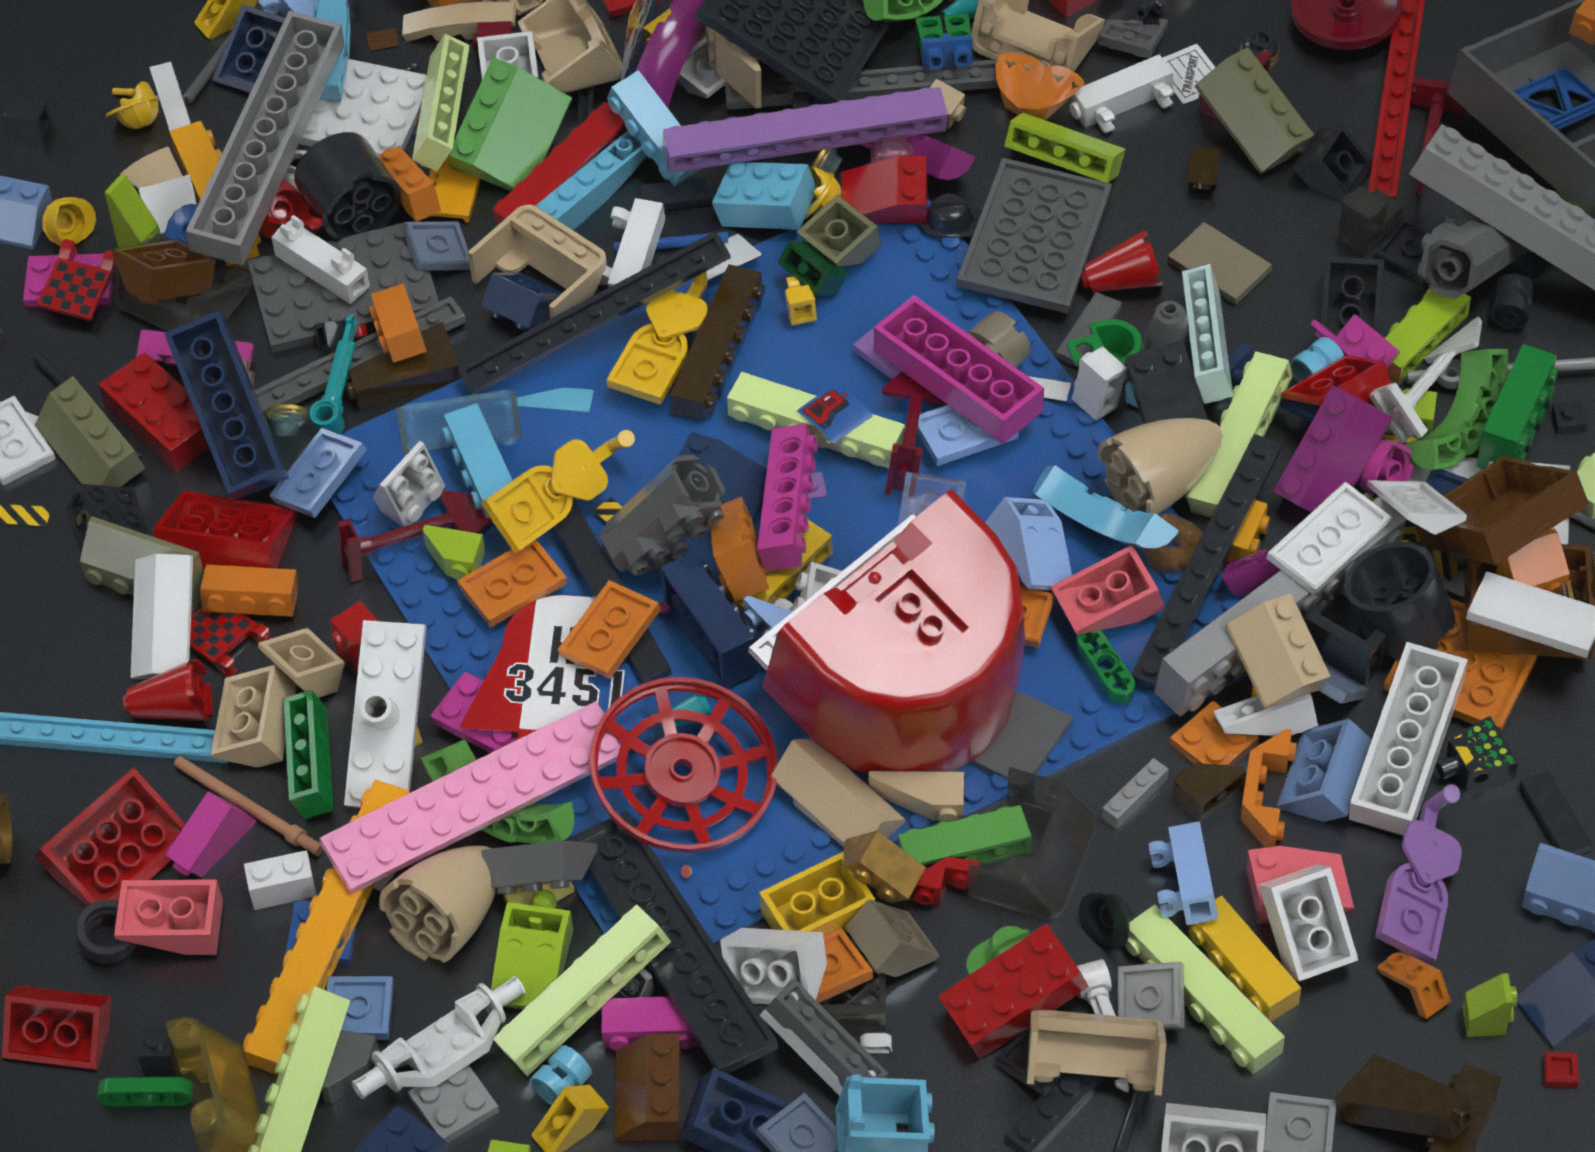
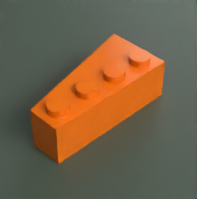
[708,497,769,602]

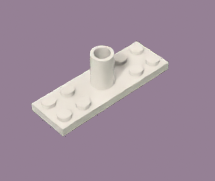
[344,620,427,808]

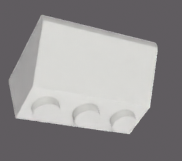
[720,928,827,1004]
[1161,1103,1266,1152]

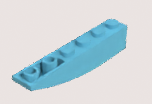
[314,0,351,101]
[536,131,647,230]

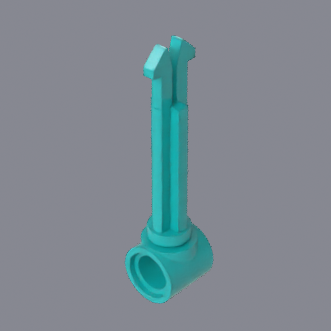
[309,314,358,434]

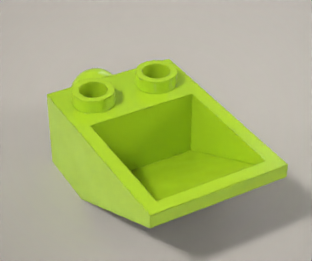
[491,890,573,1009]

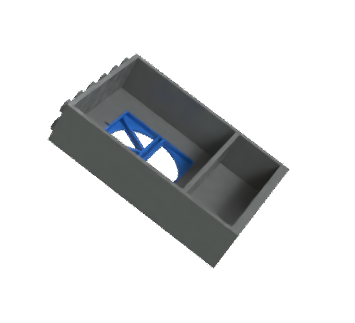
[1447,0,1595,219]

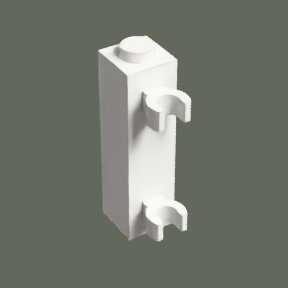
[1070,54,1174,133]
[599,198,665,287]
[271,215,370,304]

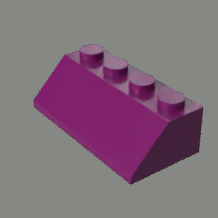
[1274,385,1393,512]

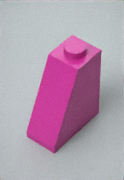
[165,791,257,877]

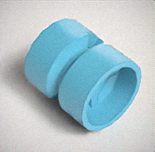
[1289,337,1344,383]
[530,1045,592,1106]

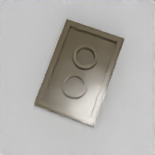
[1168,222,1272,305]

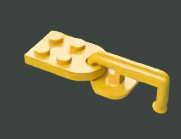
[606,271,708,405]
[481,430,635,553]

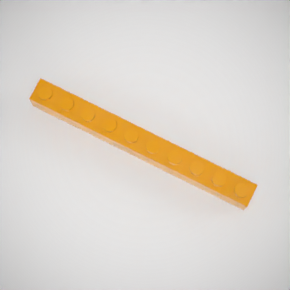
[242,779,410,1075]

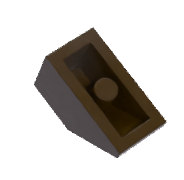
[1188,145,1223,189]
[1173,763,1247,822]

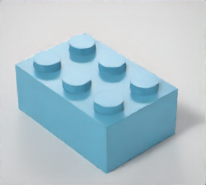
[712,162,817,230]

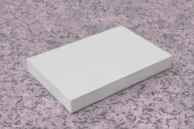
[0,396,55,486]

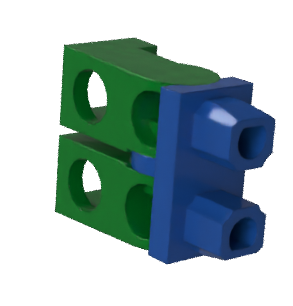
[915,13,973,70]

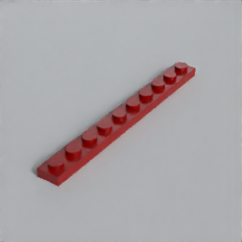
[1367,0,1425,205]

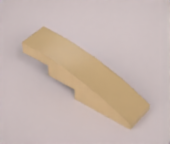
[402,2,516,42]

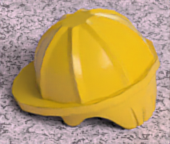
[105,82,159,129]
[804,167,842,220]
[42,197,96,246]

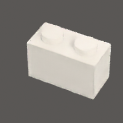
[1072,346,1127,420]
[244,850,317,910]

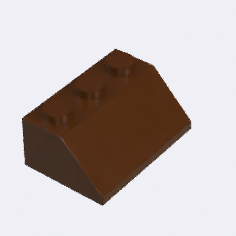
[112,239,216,304]
[614,1033,682,1142]

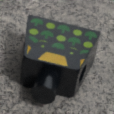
[1436,716,1518,789]

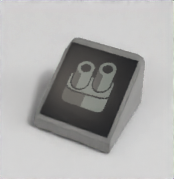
[619,968,654,998]

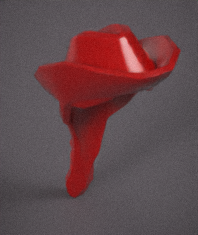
[260,179,323,240]

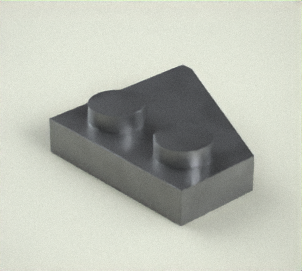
[1098,19,1168,58]

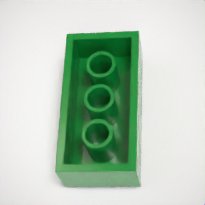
[1477,344,1559,469]

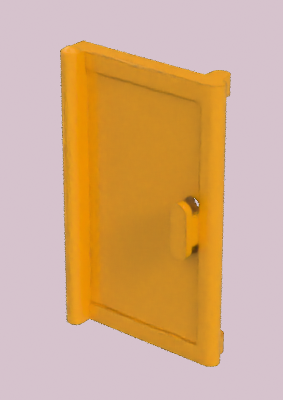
[428,157,480,223]

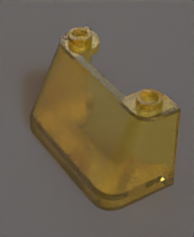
[166,1017,261,1152]

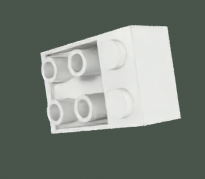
[373,441,445,527]

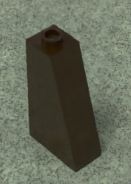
[346,322,460,410]
[1334,1054,1475,1140]

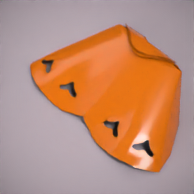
[995,53,1084,120]

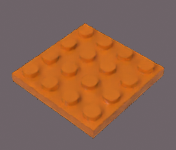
[1383,598,1539,733]

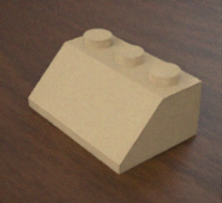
[1225,593,1331,709]
[211,664,297,767]

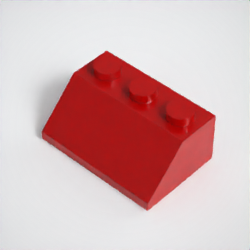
[2,985,111,1070]

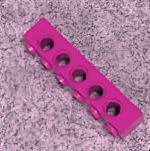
[757,423,818,572]

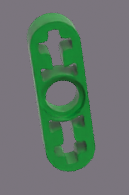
[1077,630,1135,703]
[97,1077,194,1107]

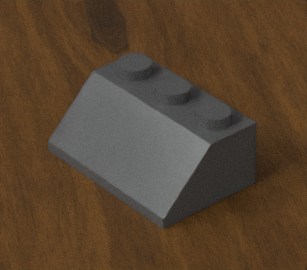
[482,841,598,895]

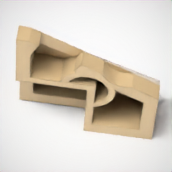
[120,146,182,193]

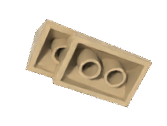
[771,739,905,847]

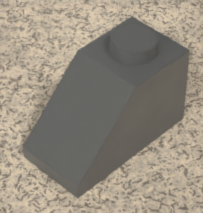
[321,1030,382,1103]

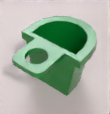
[1067,319,1142,383]

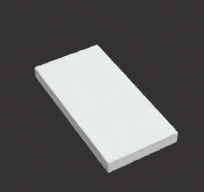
[1266,482,1393,595]
[1466,572,1595,658]

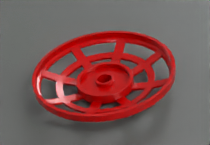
[589,677,778,853]

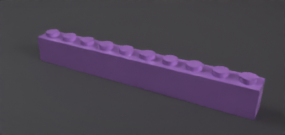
[662,87,948,173]

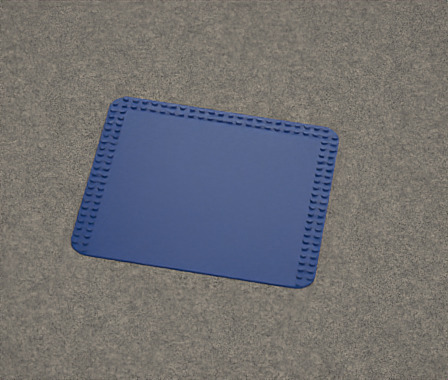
[330,199,1248,945]

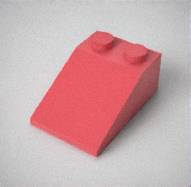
[1050,545,1165,635]
[1246,846,1354,925]
[114,880,223,955]

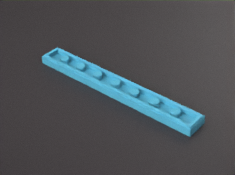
[0,712,228,763]

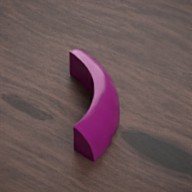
[636,0,706,108]
[860,134,975,180]
[1222,543,1281,598]

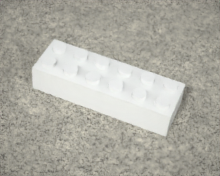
[1349,642,1467,836]

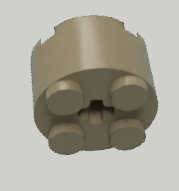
[967,311,1031,367]

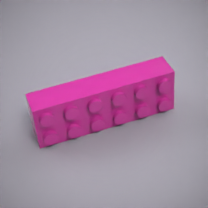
[874,296,1044,444]

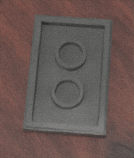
[971,691,1073,791]

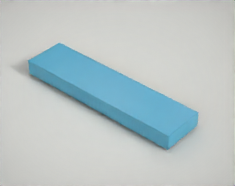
[489,387,594,413]

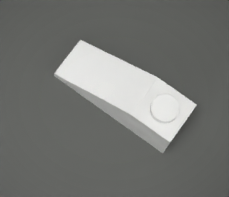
[1213,694,1318,736]

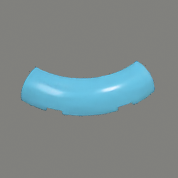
[1033,465,1179,548]

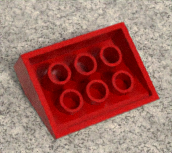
[154,491,297,570]
[34,767,186,920]

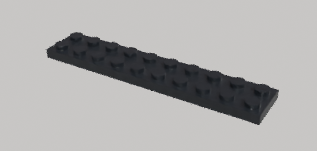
[570,811,778,1073]

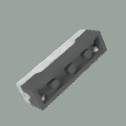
[760,979,888,1096]

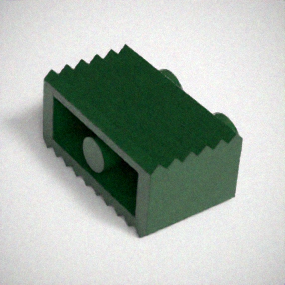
[778,241,848,296]

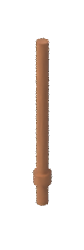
[174,756,323,856]

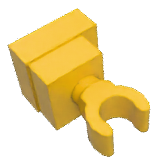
[785,276,817,326]

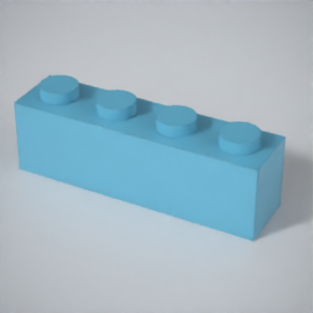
[607,70,701,186]
[442,403,512,518]

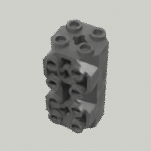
[1417,209,1526,300]
[600,455,725,576]

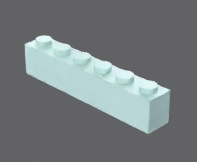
[1182,264,1233,404]

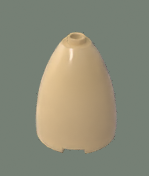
[1097,418,1223,515]
[379,846,496,963]

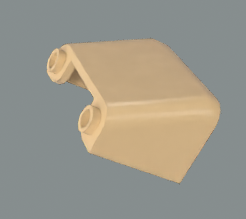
[518,0,623,94]
[971,0,1105,82]

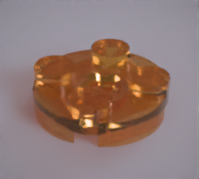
[1143,514,1203,573]

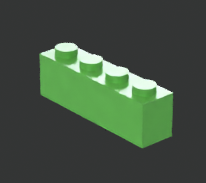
[898,805,1031,869]

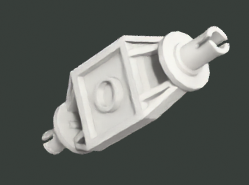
[351,976,525,1100]

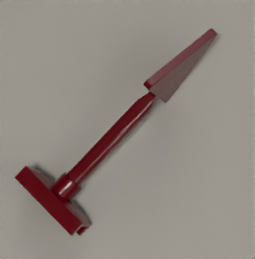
[1410,77,1466,196]
[882,372,948,499]
[338,490,492,583]

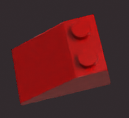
[842,155,928,223]
[1281,355,1391,407]
[330,601,378,675]

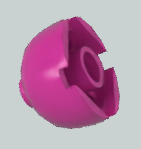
[1358,439,1413,495]

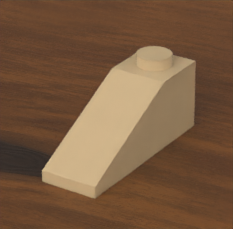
[869,771,964,822]

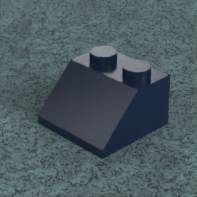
[481,272,562,331]

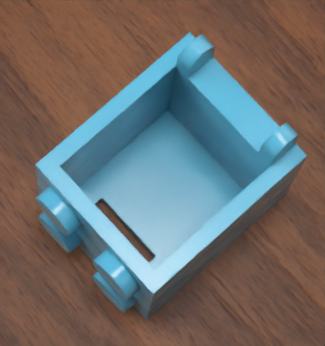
[835,1075,935,1152]

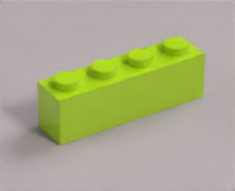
[1004,113,1125,183]
[1385,288,1471,386]

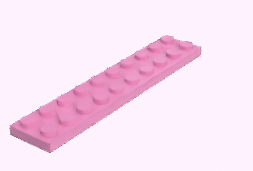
[320,701,622,894]

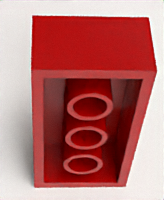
[98,352,210,472]
[938,923,1089,1060]

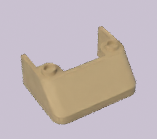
[468,205,607,319]
[1027,1010,1166,1096]

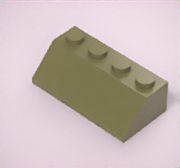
[1195,47,1314,174]
[35,376,145,487]
[80,516,204,614]

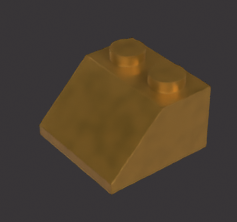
[844,830,926,903]

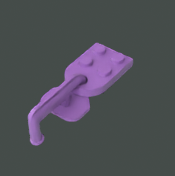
[1375,784,1462,965]

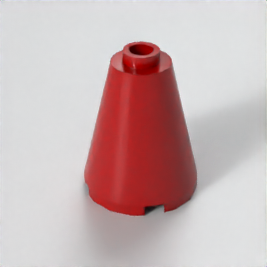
[1081,230,1164,293]
[123,659,213,721]

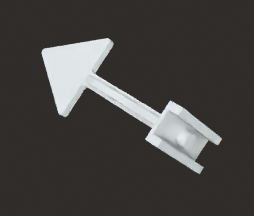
[1369,317,1482,443]

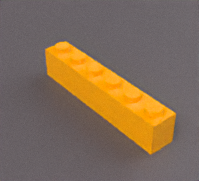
[169,121,261,266]

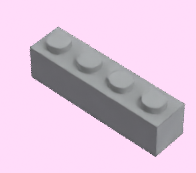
[1102,758,1169,829]

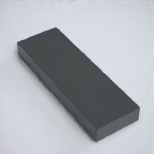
[1056,292,1122,368]

